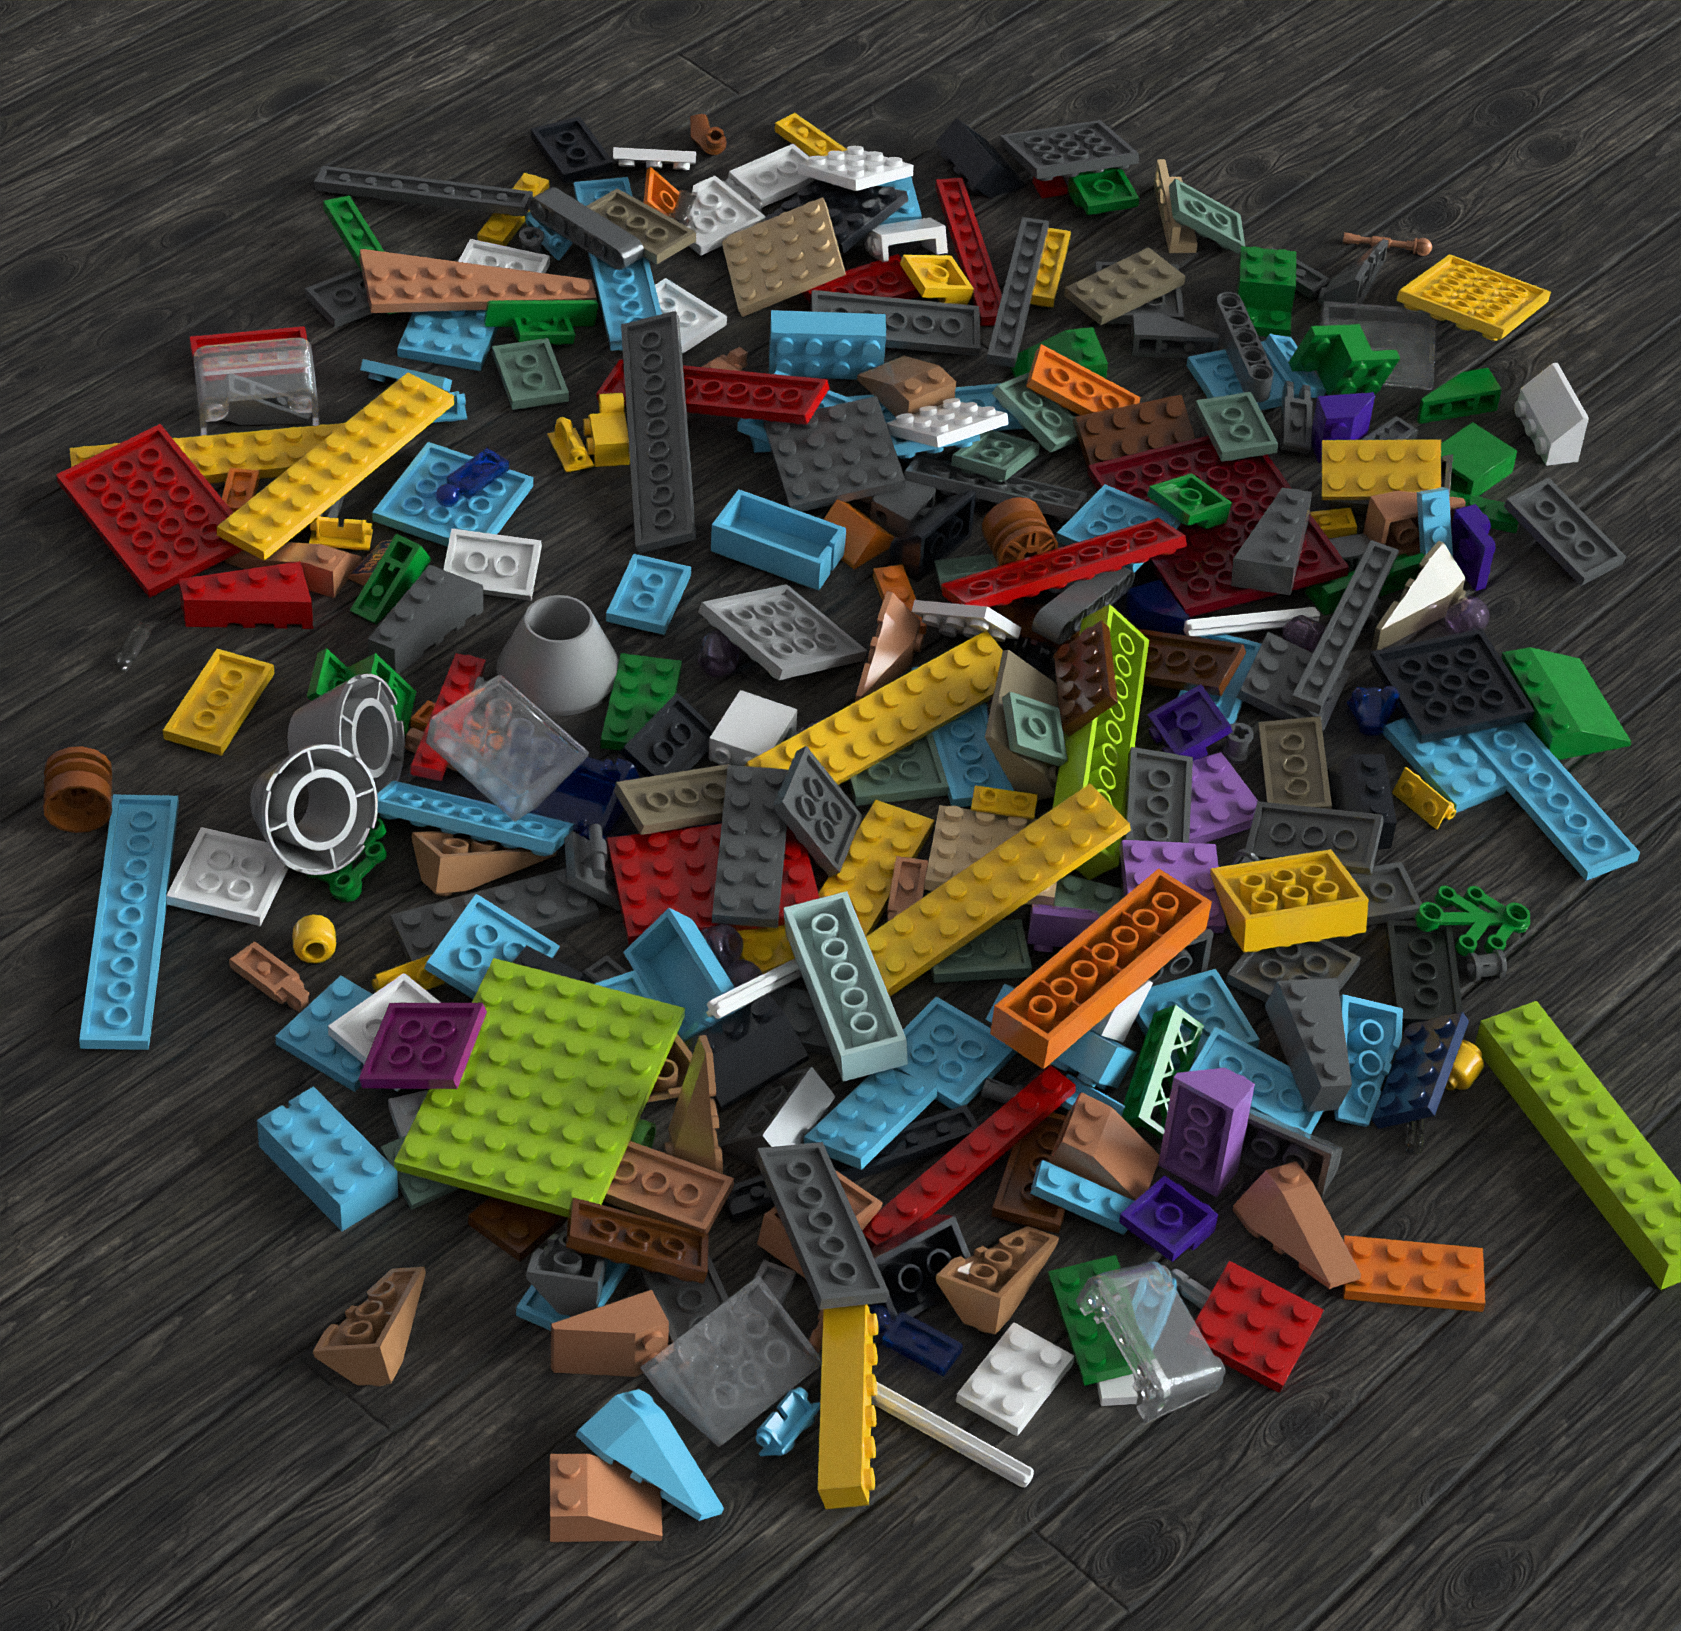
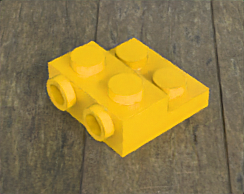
[900,255,974,305]

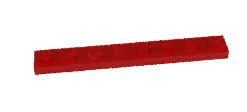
[935,178,1002,326]
[862,1066,1076,1248]

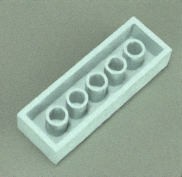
[784,891,908,1082]

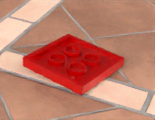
[1184,1261,1324,1393]

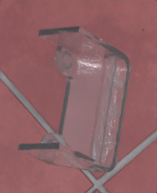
[193,338,319,436]

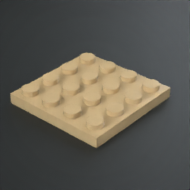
[722,197,846,317]
[924,805,1057,906]

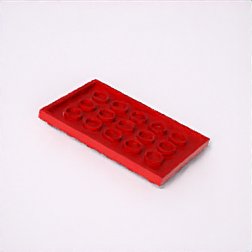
[56,424,243,598]
[607,824,819,945]

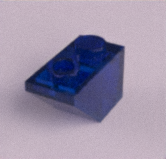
[1125,580,1190,636]

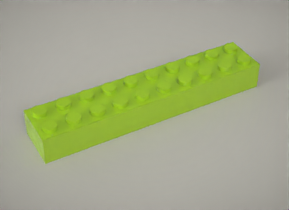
[1053,604,1149,880]
[1475,1001,1681,1290]

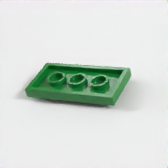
[600,653,682,751]
[1048,1255,1154,1386]

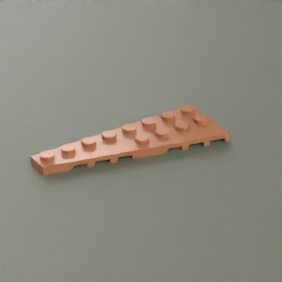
[359,249,597,313]

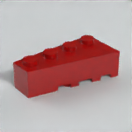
[178,561,313,629]

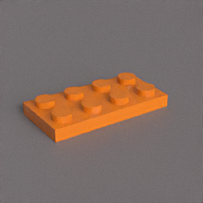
[1026,344,1141,416]
[1343,1235,1485,1312]

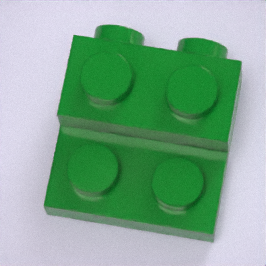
[1068,167,1139,215]
[1147,473,1232,529]

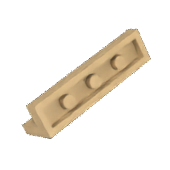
[1154,159,1197,253]

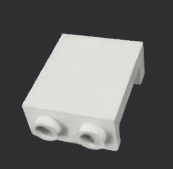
[864,218,948,262]
[709,690,798,766]

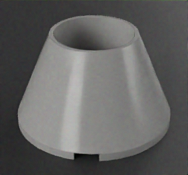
[496,595,619,716]
[288,674,405,793]
[250,744,378,875]

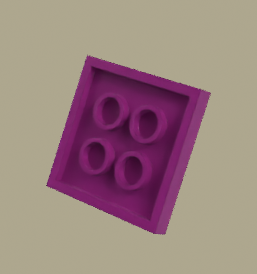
[358,1003,487,1089]

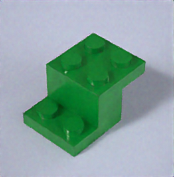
[1236,246,1296,337]
[1288,324,1400,395]
[307,648,416,736]

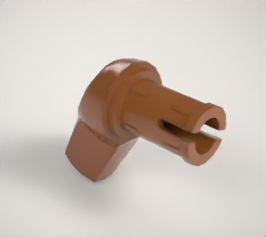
[690,114,727,155]

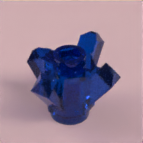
[1346,686,1400,736]

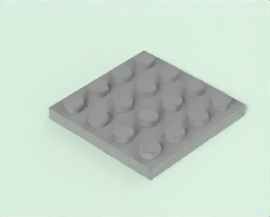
[698,584,867,680]

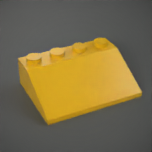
[1210,849,1369,952]

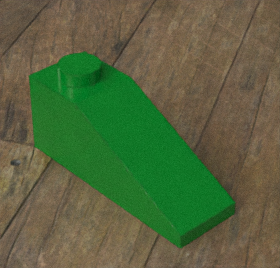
[1417,368,1502,424]
[350,534,432,625]

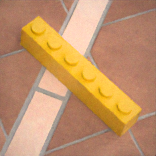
[818,1304,878,1509]

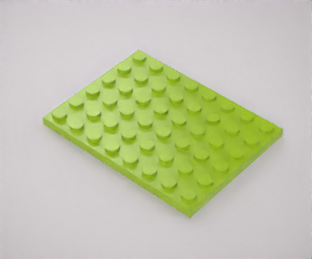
[394,958,685,1217]

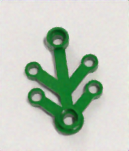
[306,818,387,903]
[1415,886,1530,957]

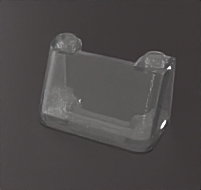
[1075,1261,1225,1423]

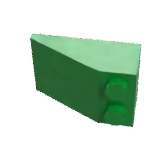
[1010,327,1108,379]

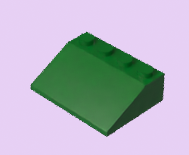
[1501,647,1631,760]

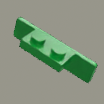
[484,300,598,345]

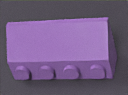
[1158,1068,1255,1197]

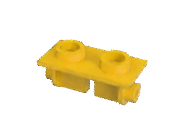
[547,417,594,472]
[309,516,373,550]
[1392,767,1456,829]
[971,785,1038,820]
[371,954,445,992]

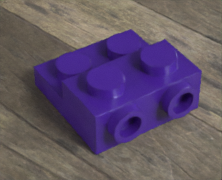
[1451,504,1496,591]
[1147,684,1233,761]
[1119,1175,1218,1262]

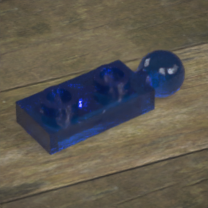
[436,448,509,507]
[869,1305,963,1377]

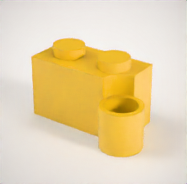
[583,393,630,467]

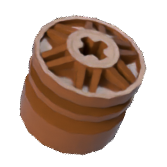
[982,497,1058,566]
[43,746,112,833]

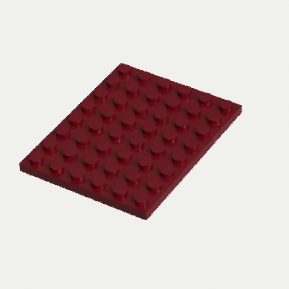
[1087,436,1349,618]

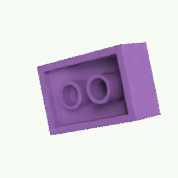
[1027,903,1100,952]

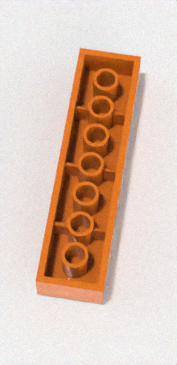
[990,868,1212,1069]

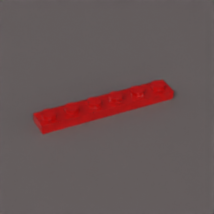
[410,653,486,781]

